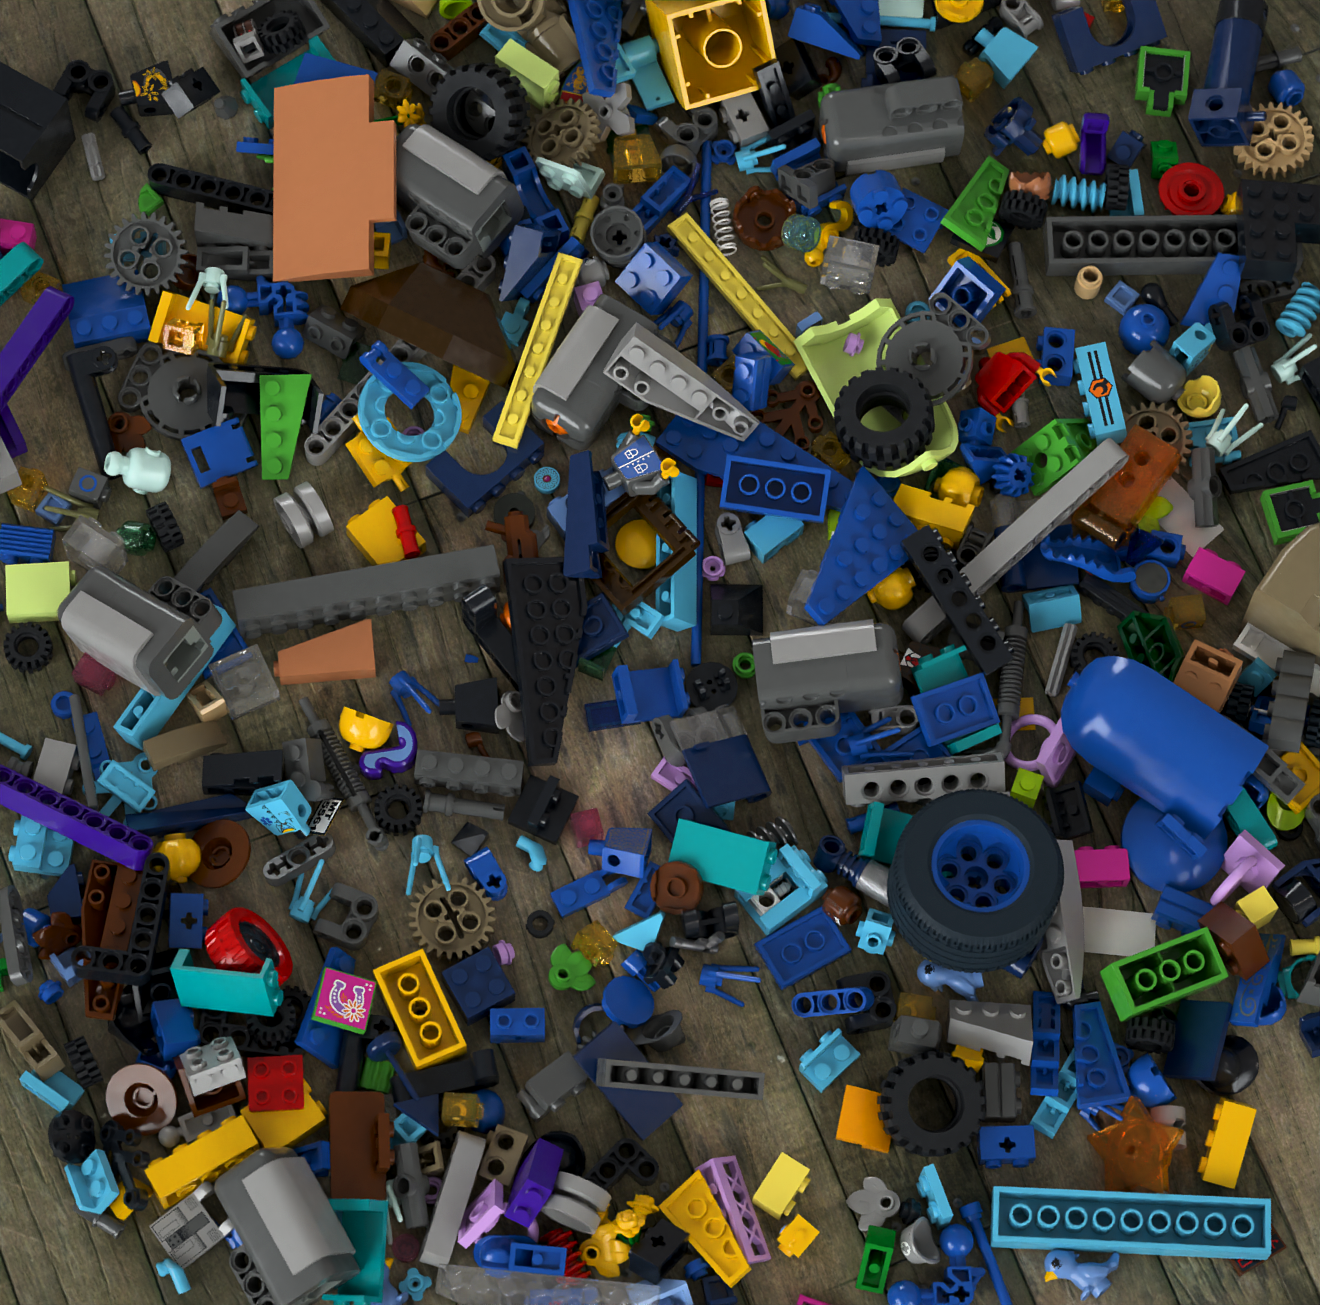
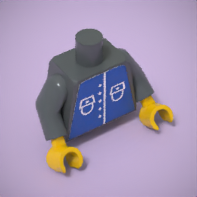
[602,414,679,497]

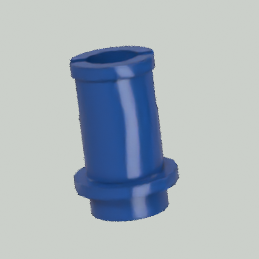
[319,392,342,425]

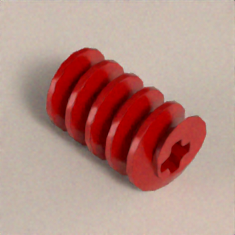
[538,1228,591,1289]

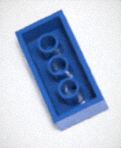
[719,454,831,524]

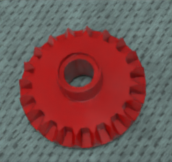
[1158,163,1224,215]

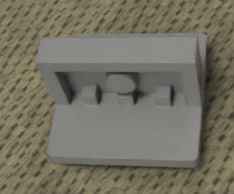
[179,1036,247,1096]

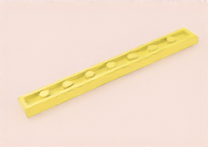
[666,212,809,381]
[492,252,583,449]

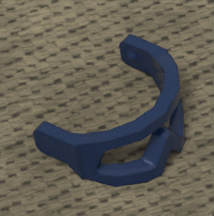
[572,1003,625,1045]

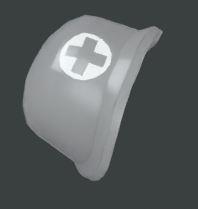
[900,1217,941,1264]

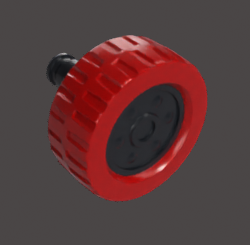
[205,907,293,987]

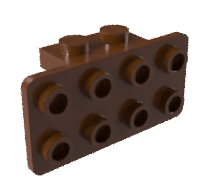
[329,1091,395,1201]

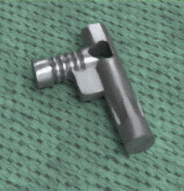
[669,931,725,954]

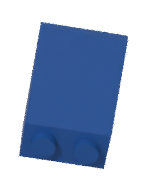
[787,2,865,60]

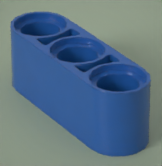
[791,986,874,1017]

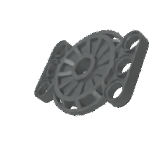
[869,292,991,424]
[118,342,250,441]

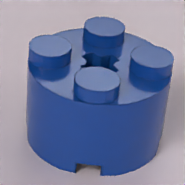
[850,170,908,232]

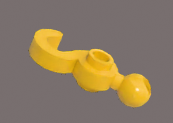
[804,200,853,267]

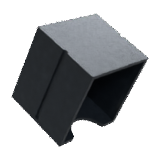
[0,62,76,201]

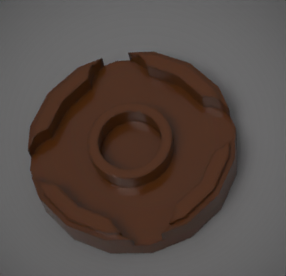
[650,861,704,915]

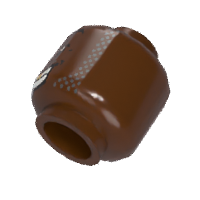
[822,885,863,925]

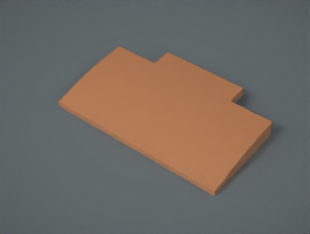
[273,74,397,283]

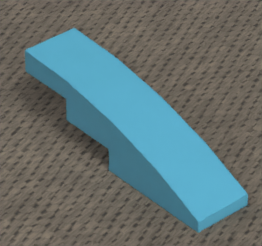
[1029,1048,1077,1139]

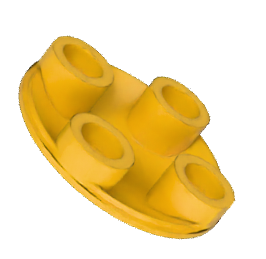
[615,519,656,569]

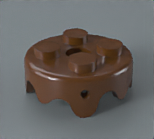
[733,185,796,251]

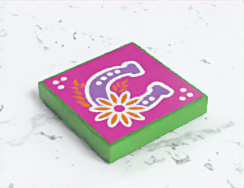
[311,967,377,1035]

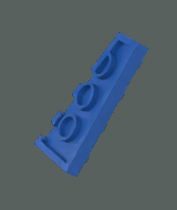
[294,947,356,1069]
[1072,1001,1131,1110]

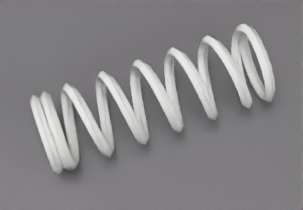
[709,198,737,256]

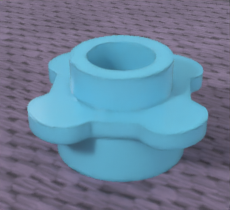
[399,1268,432,1301]

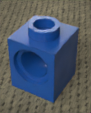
[1145,530,1186,568]

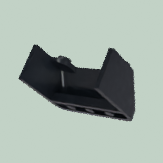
[207,362,324,433]

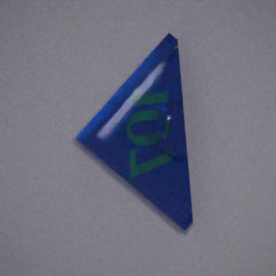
[1126,526,1164,567]

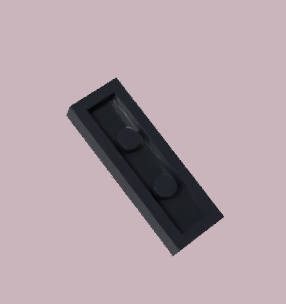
[753,58,796,129]

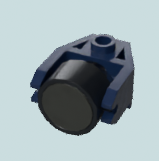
[1272,858,1320,928]

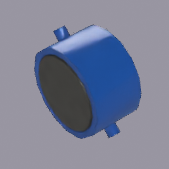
[1129,560,1171,604]

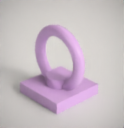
[1004,714,1077,788]
[1210,830,1285,906]
[458,1179,539,1249]

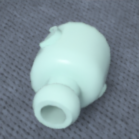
[104,447,171,495]

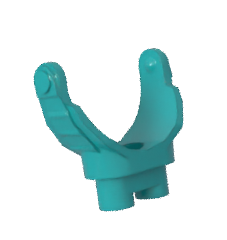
[1276,954,1316,999]

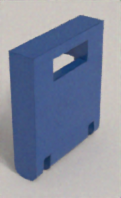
[180,417,259,489]

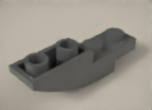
[1222,714,1306,805]

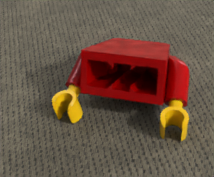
[975,351,1057,433]

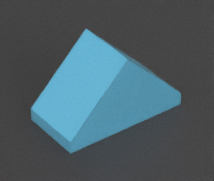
[612,910,666,951]

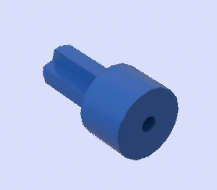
[621,949,660,992]

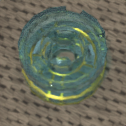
[781,214,821,252]

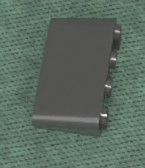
[209,0,330,80]

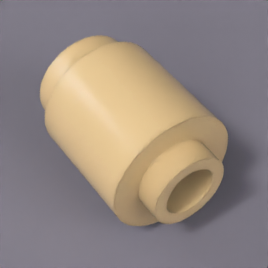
[1074,266,1103,299]

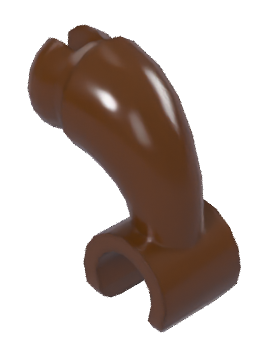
[818,57,842,92]
[422,250,455,278]

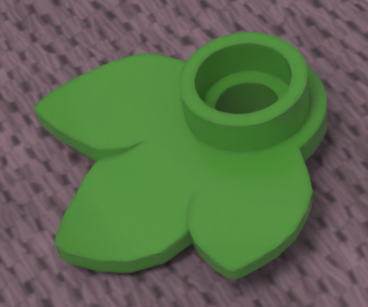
[548,944,596,991]

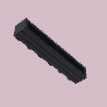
[1077,573,1148,622]

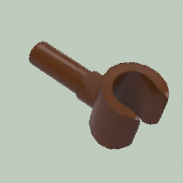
[465,732,490,757]

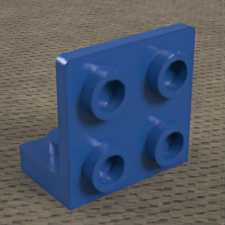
[885,188,948,253]

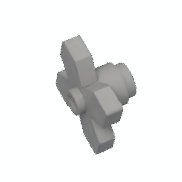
[583,83,635,142]

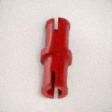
[392,505,421,559]

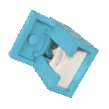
[734,843,828,936]

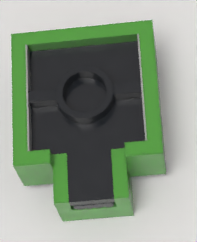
[1134,46,1190,117]
[1260,480,1320,545]

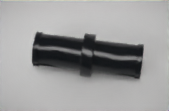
[110,105,152,155]

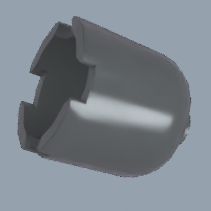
[1121,339,1187,405]

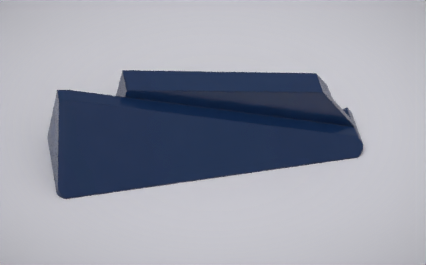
[563,450,609,579]
[125,793,254,839]

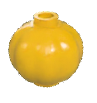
[934,466,984,508]
[867,567,916,610]
[152,833,201,884]

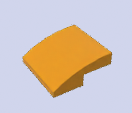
[835,1085,891,1153]

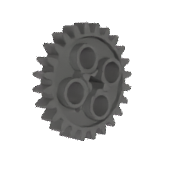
[104,212,189,296]

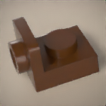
[212,476,248,520]

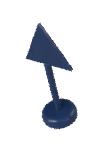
[366,1031,439,1137]

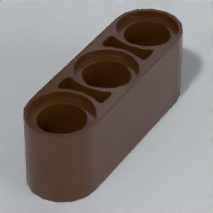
[430,2,488,62]

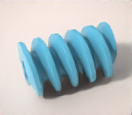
[1051,174,1106,213]
[1275,282,1320,338]

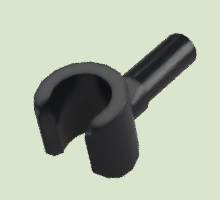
[1274,395,1298,430]

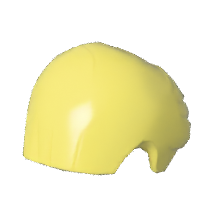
[1177,375,1222,418]

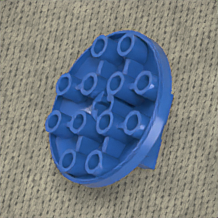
[1121,798,1227,893]

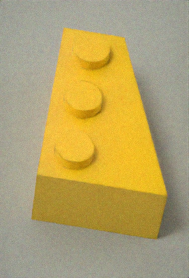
[893,484,975,550]
[1198,1096,1257,1189]

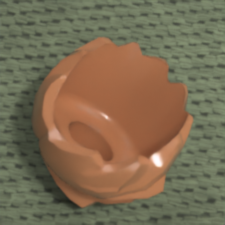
[1009,171,1054,201]

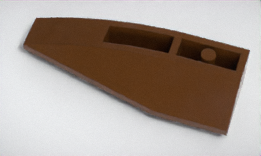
[81,859,143,1021]

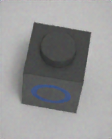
[68,467,112,510]

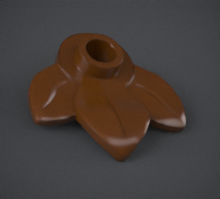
[108,411,152,453]
[32,912,82,960]

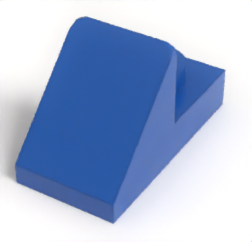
[293,1141,331,1178]
[508,1242,567,1276]

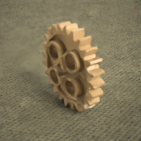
[1233,102,1314,179]

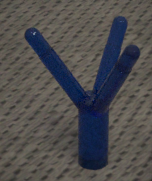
[671,163,718,217]

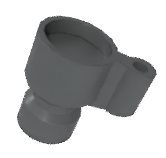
[599,180,625,212]

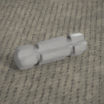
[81,132,105,181]

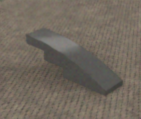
[174,510,260,592]

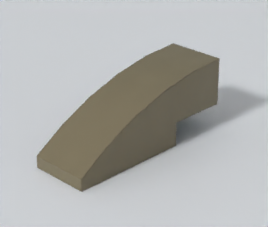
[143,720,227,771]
[0,1000,65,1082]

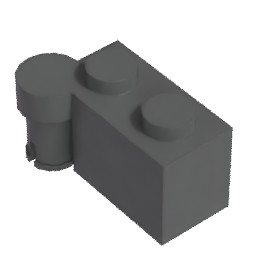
[282,738,335,802]
[516,1050,588,1123]

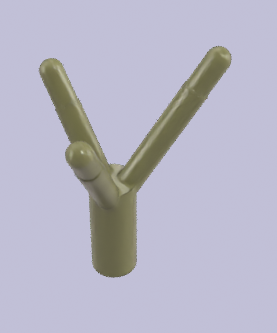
[756,255,807,295]

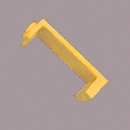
[148,291,257,364]

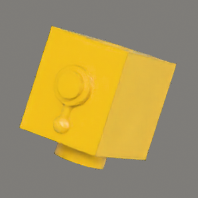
[776,1214,820,1258]

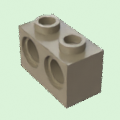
[477,1124,529,1192]

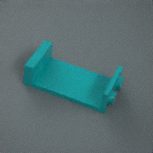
[240,35,336,129]
[910,644,1003,755]
[858,801,954,879]
[668,818,778,895]
[170,949,283,1016]
[322,1199,388,1305]

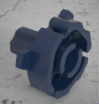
[984,96,1043,156]

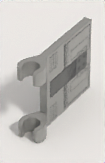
[149,1181,234,1269]

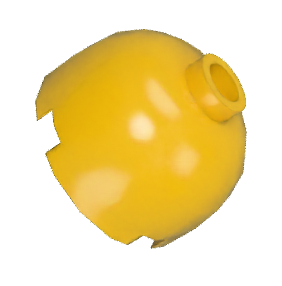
[339,706,394,753]

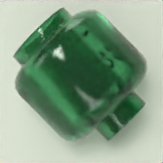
[115,520,156,557]

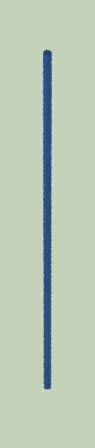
[691,140,712,667]

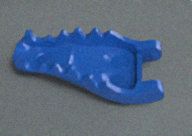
[1040,534,1136,583]

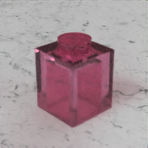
[72,652,116,696]
[571,808,604,848]

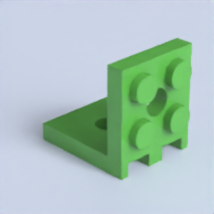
[1011,419,1097,496]

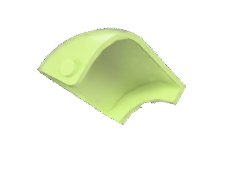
[793,298,959,477]

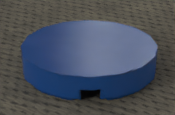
[601,976,655,1029]

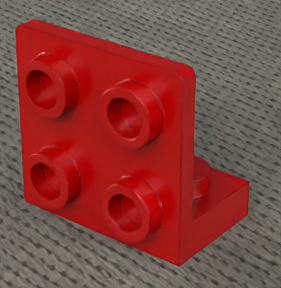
[247,1055,304,1112]

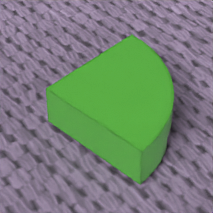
[138,183,164,216]

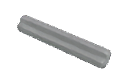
[1045,623,1078,697]

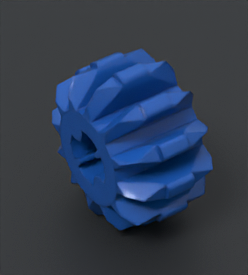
[991,453,1036,498]

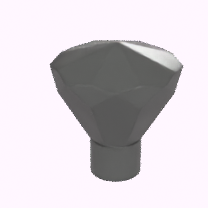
[214,95,238,120]

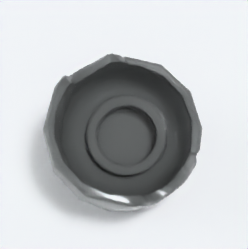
[657,144,697,177]

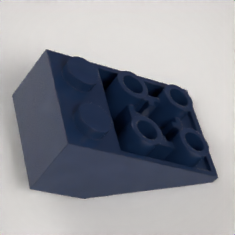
[498,223,561,302]

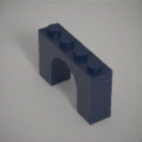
[1051,0,1167,75]
[425,400,544,518]

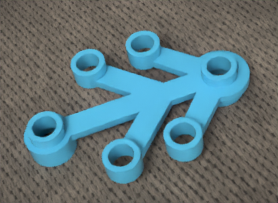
[82,752,158,826]

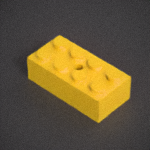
[373,948,467,1071]
[144,1115,260,1210]

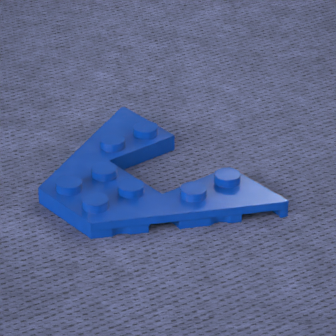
[809,712,951,783]

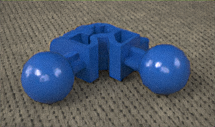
[216,275,309,360]
[887,1224,985,1305]

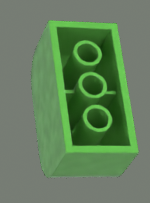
[1099,927,1229,1022]

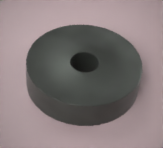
[493,493,535,529]

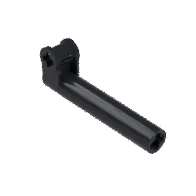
[66,346,122,481]
[328,1014,397,1146]

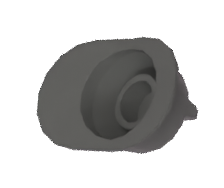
[625,1010,686,1052]

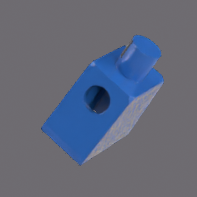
[588,828,652,878]

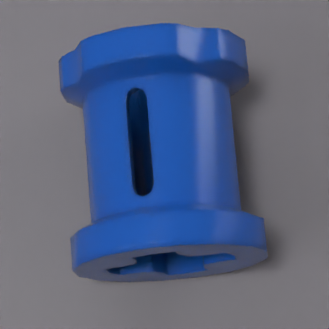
[706,334,730,367]

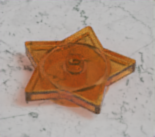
[1087,1096,1184,1194]

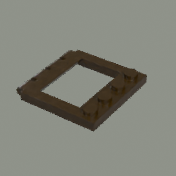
[563,492,700,616]

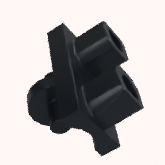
[643,942,685,990]

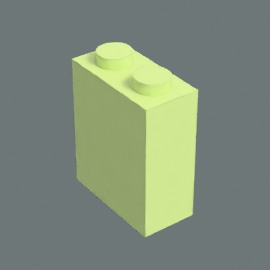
[495,38,560,111]
[5,561,77,624]

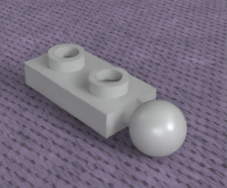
[158,1104,237,1148]

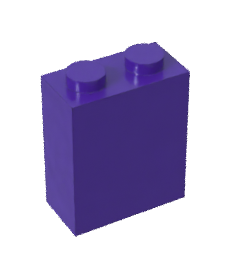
[504,1138,564,1228]

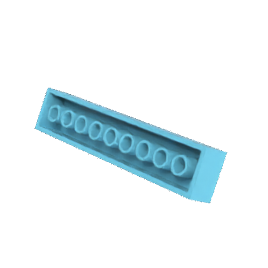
[990,1186,1271,1260]

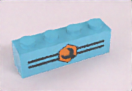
[1073,342,1128,447]

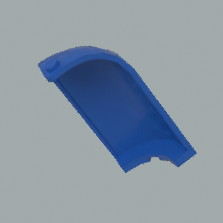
[1060,656,1269,839]

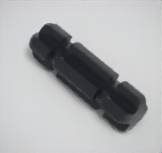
[962,16,1003,56]

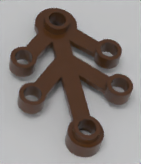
[751,380,823,452]

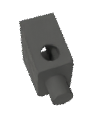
[888,1015,943,1055]

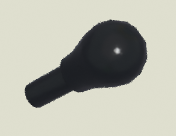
[1141,283,1179,327]

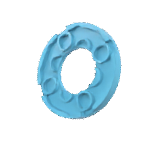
[358,362,462,462]

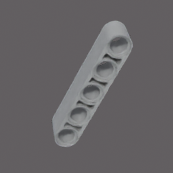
[418,1130,486,1269]

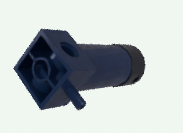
[1188,0,1269,147]

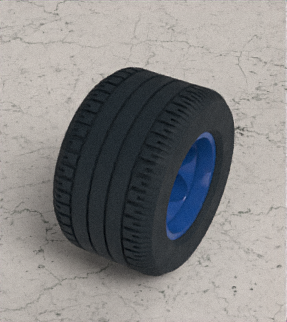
[887,789,1064,973]

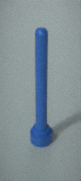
[959,1201,1013,1305]

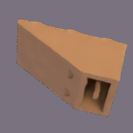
[1173,639,1243,713]

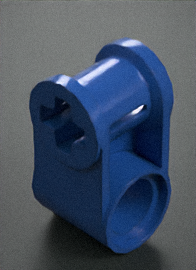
[463,847,508,901]

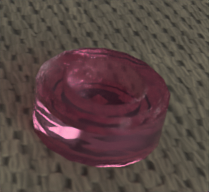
[392,1234,420,1263]

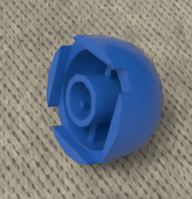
[1118,304,1170,355]
[1127,1053,1177,1108]

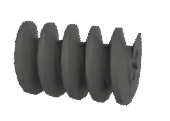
[747,816,798,852]

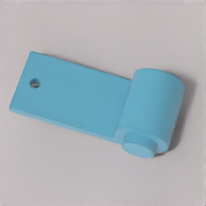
[620,35,675,112]

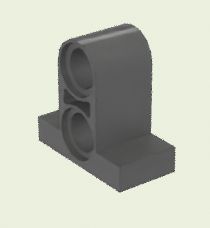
[778,158,836,209]

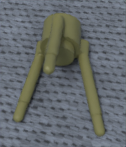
[205,299,248,358]
[43,486,99,533]

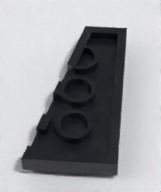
[1218,430,1320,495]

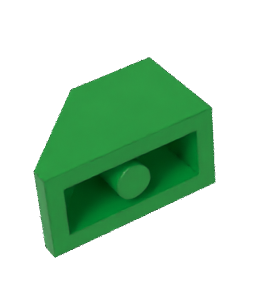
[855,1225,896,1294]

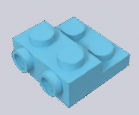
[8,815,75,877]

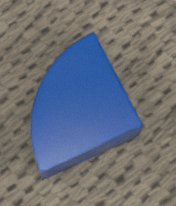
[626,104,658,126]

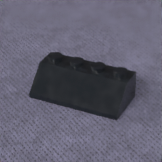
[321,0,424,68]

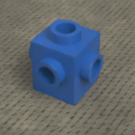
[958,407,997,446]

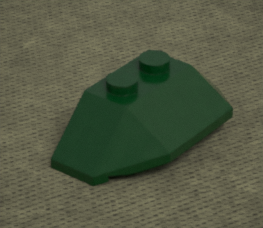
[1117,611,1185,682]

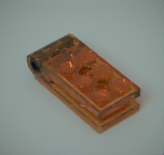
[1071,424,1183,551]

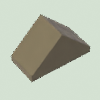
[418,1141,444,1177]

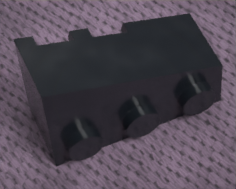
[202,749,285,796]

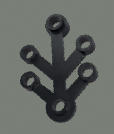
[100,1120,150,1211]

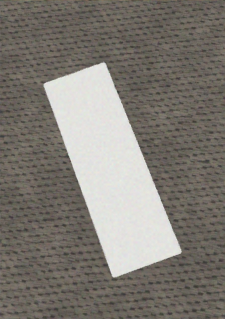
[1112,443,1224,557]
[1083,906,1156,956]

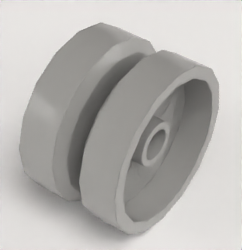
[273,481,334,549]
[541,1171,611,1234]

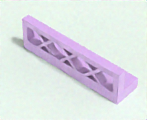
[695,1155,771,1265]

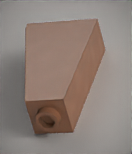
[273,619,376,685]

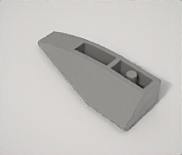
[603,322,759,442]
[1038,840,1084,1004]

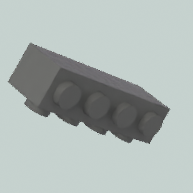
[414,749,524,797]

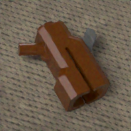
[485,511,550,585]

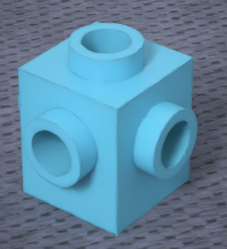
[855,908,896,955]

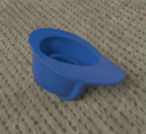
[473,1234,537,1279]

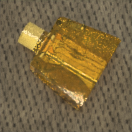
[613,130,662,184]

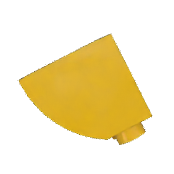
[645,0,776,110]

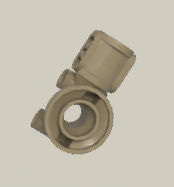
[477,0,581,80]

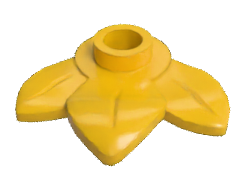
[579,1223,631,1278]

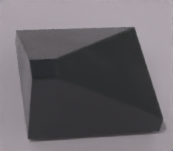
[451,822,489,856]

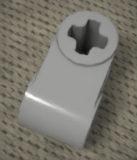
[999,0,1044,39]
[714,512,751,566]
[868,705,919,737]

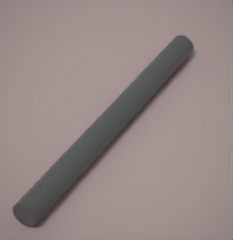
[69,694,98,810]

